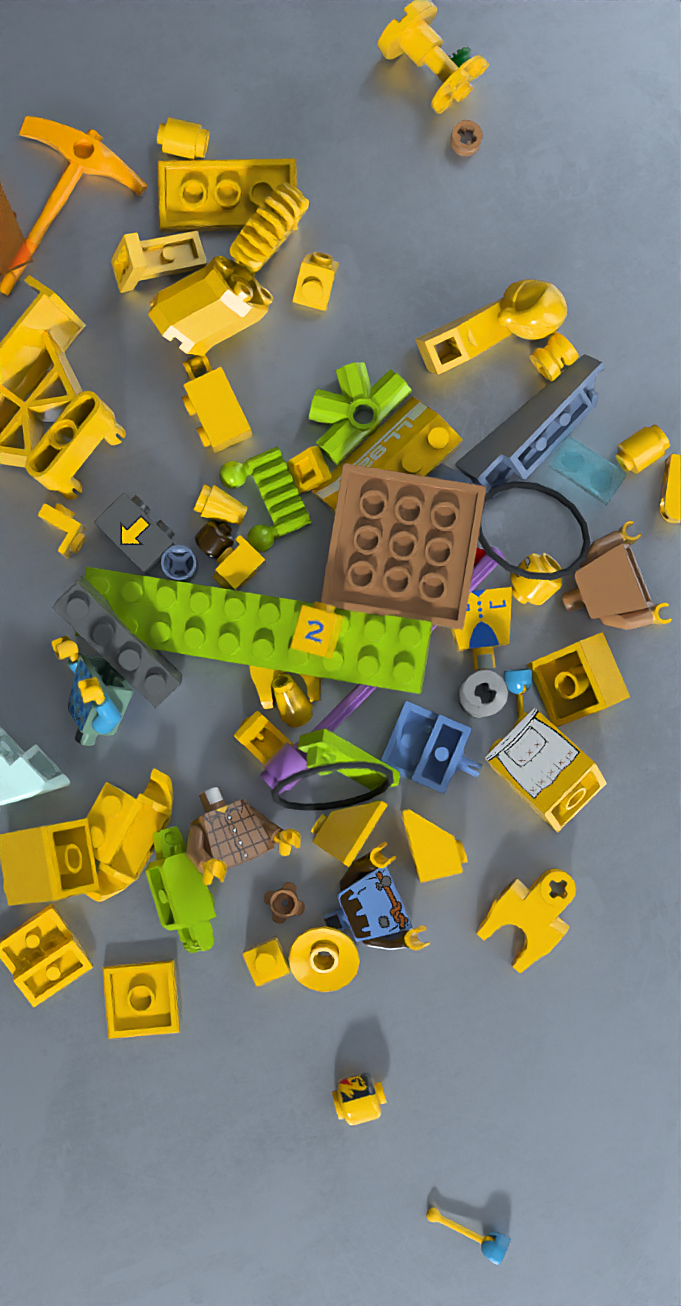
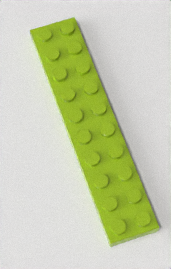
[75,567,433,694]

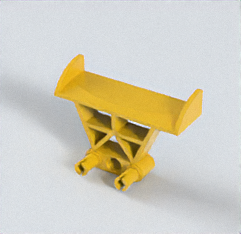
[0,274,126,500]

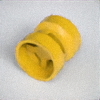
[529,332,579,382]

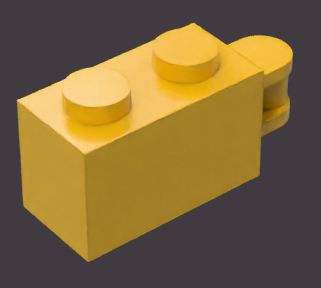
[181,354,253,454]

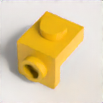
[292,252,340,311]
[38,503,87,558]
[234,711,294,765]

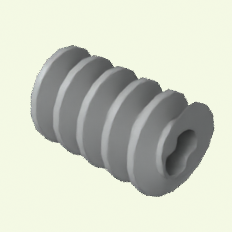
[457,670,508,718]

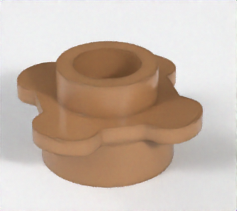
[264,882,305,924]

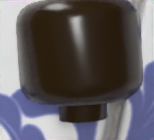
[195,520,234,560]

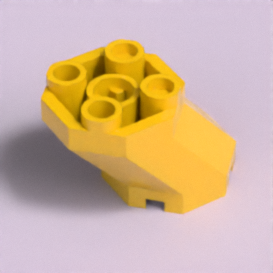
[148,255,273,356]

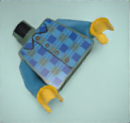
[52,636,133,746]

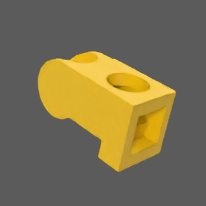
[659,454,681,524]

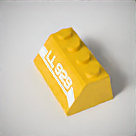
[312,396,463,516]

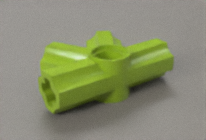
[309,362,412,465]

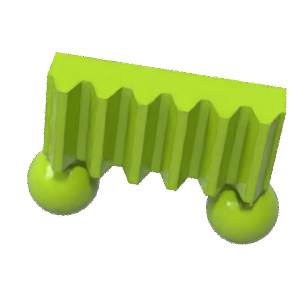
[219,446,312,552]

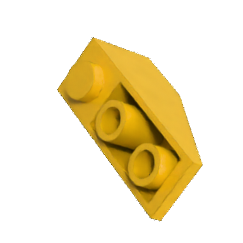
[415,298,513,374]

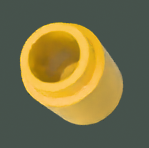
[157,117,210,160]
[615,424,670,474]

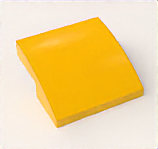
[0,903,93,1007]

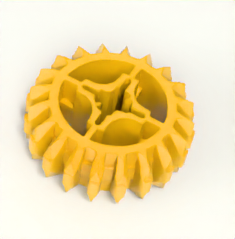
[229,182,309,273]

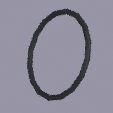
[478,481,591,580]
[271,761,394,811]

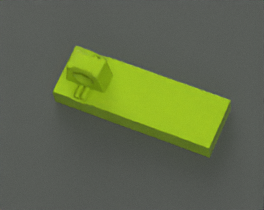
[297,728,401,790]

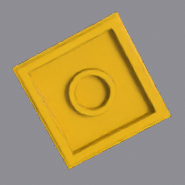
[102,959,180,1039]

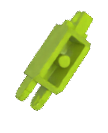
[145,826,217,953]

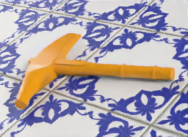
[0,116,148,297]

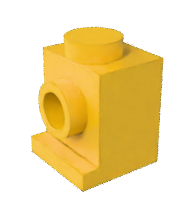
[211,535,266,591]

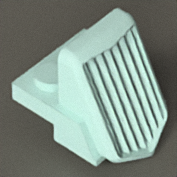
[0,728,70,806]

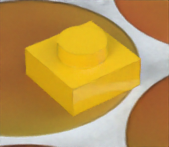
[286,446,332,494]

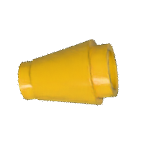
[193,484,248,526]
[272,674,313,728]

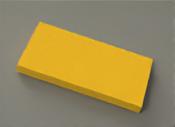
[158,158,298,232]

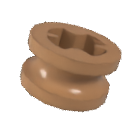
[450,120,483,156]

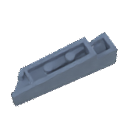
[455,354,604,500]

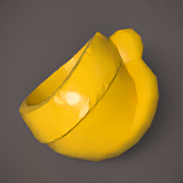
[498,279,567,340]

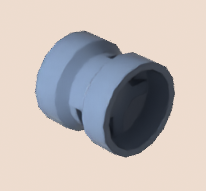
[161,545,199,583]

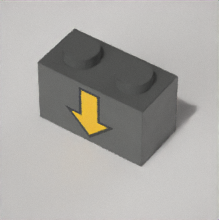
[94,492,175,575]

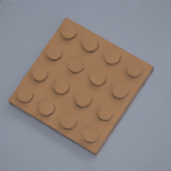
[320,463,486,630]

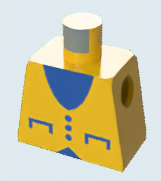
[450,587,512,670]

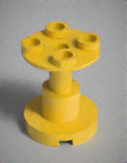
[377,0,489,114]

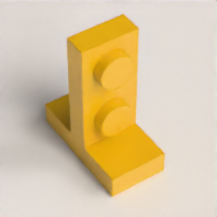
[111,231,207,293]

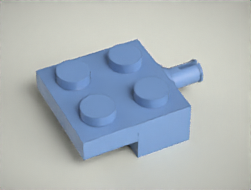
[380,701,483,794]

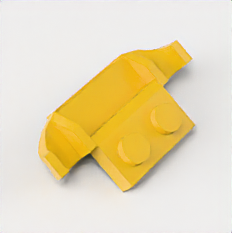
[84,768,173,902]

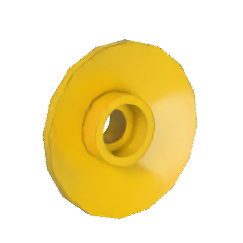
[288,926,360,992]

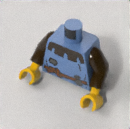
[323,842,430,951]

